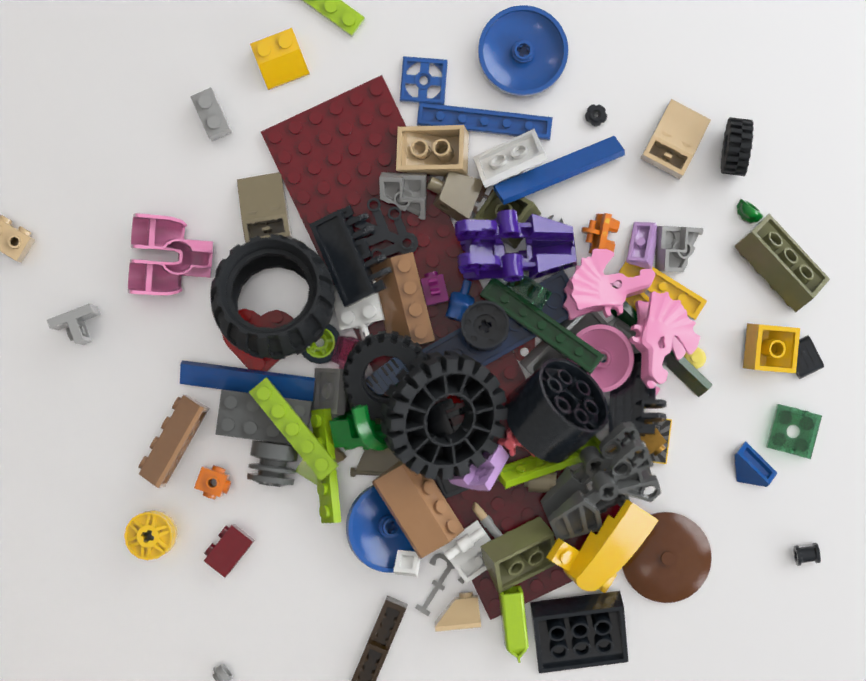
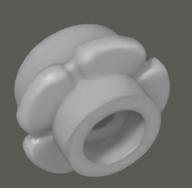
[213,664,233,681]

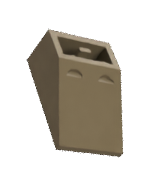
[237,172,292,243]

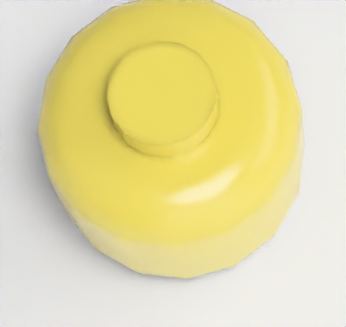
[684,347,706,369]

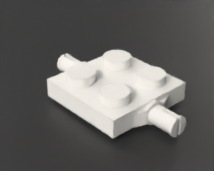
[334,281,385,341]

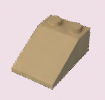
[396,125,469,177]

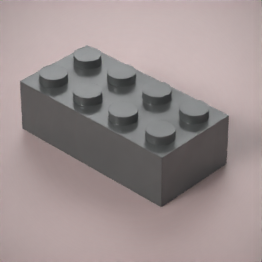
[215,390,313,445]

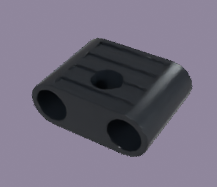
[796,335,824,379]

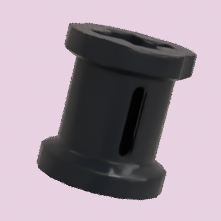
[793,543,821,566]

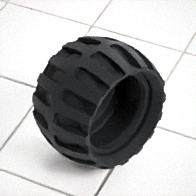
[210,234,335,360]

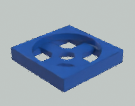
[400,56,448,105]

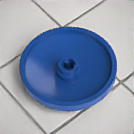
[478,5,568,96]
[346,485,422,573]

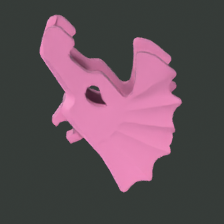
[562,249,655,320]
[629,291,700,389]

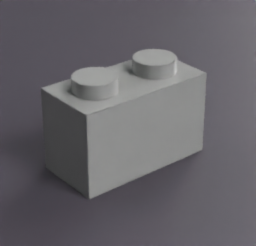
[190,87,232,141]

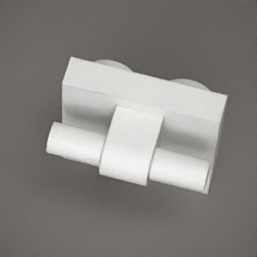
[441,520,491,584]

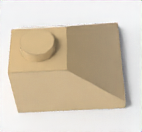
[435,592,481,632]

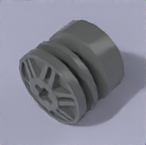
[247,440,298,487]

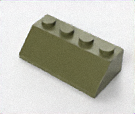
[734,214,830,312]

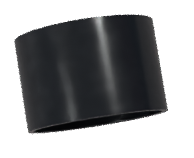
[505,358,609,463]

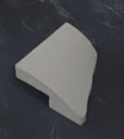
[379,172,427,220]
[655,226,704,272]

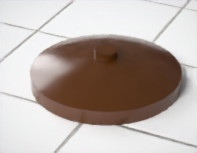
[622,512,712,603]

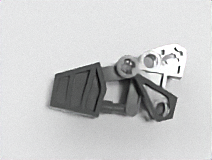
[540,422,661,540]

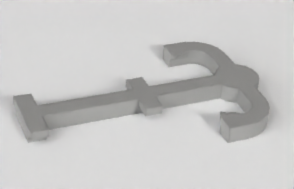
[415,553,464,616]

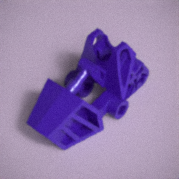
[454,210,577,282]

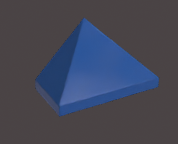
[734,441,777,487]

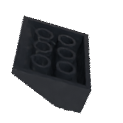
[530,591,629,673]

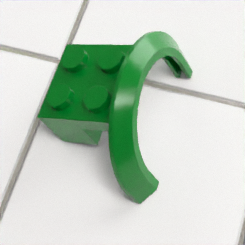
[329,383,399,451]

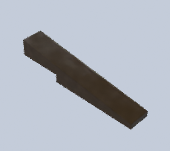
[351,595,408,681]

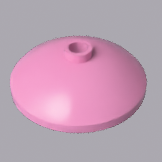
[567,324,634,392]

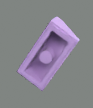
[626,222,657,269]

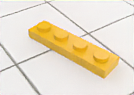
[618,259,707,320]

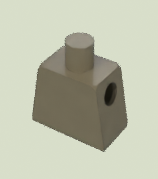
[426,172,483,221]

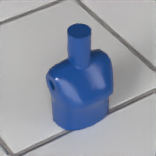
[445,280,475,322]

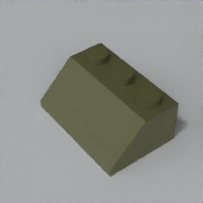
[481,516,556,593]

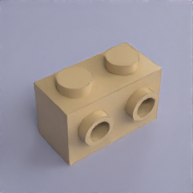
[0,215,35,263]

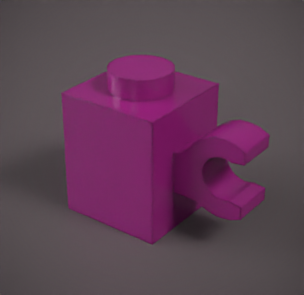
[421,271,449,307]

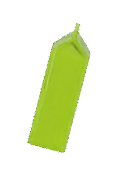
[499,585,529,663]

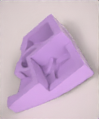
[448,444,510,491]

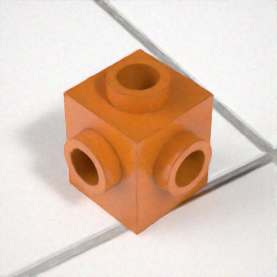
[194,465,231,500]

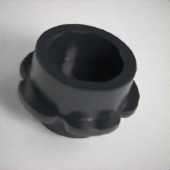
[585,104,607,126]

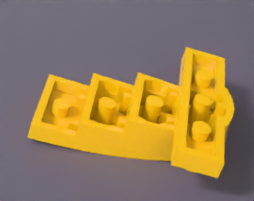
[546,499,658,593]

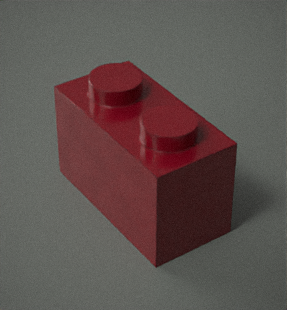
[204,524,255,578]

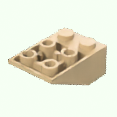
[640,99,711,179]

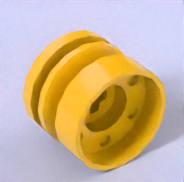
[124,510,178,560]

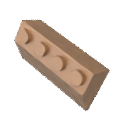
[371,252,435,345]
[138,395,209,488]
[372,461,464,558]

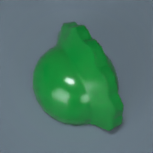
[737,199,763,223]

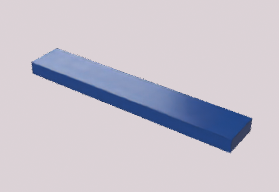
[417,102,553,140]
[493,136,625,205]
[180,360,316,401]

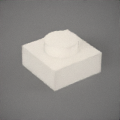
[393,550,421,577]

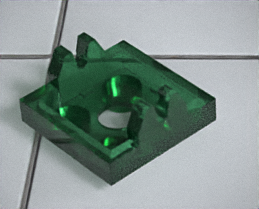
[766,404,822,459]

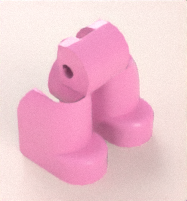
[128,213,213,295]

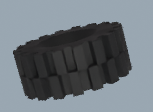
[721,117,754,176]

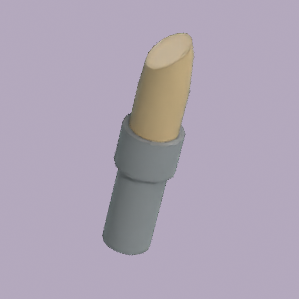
[472,502,503,538]

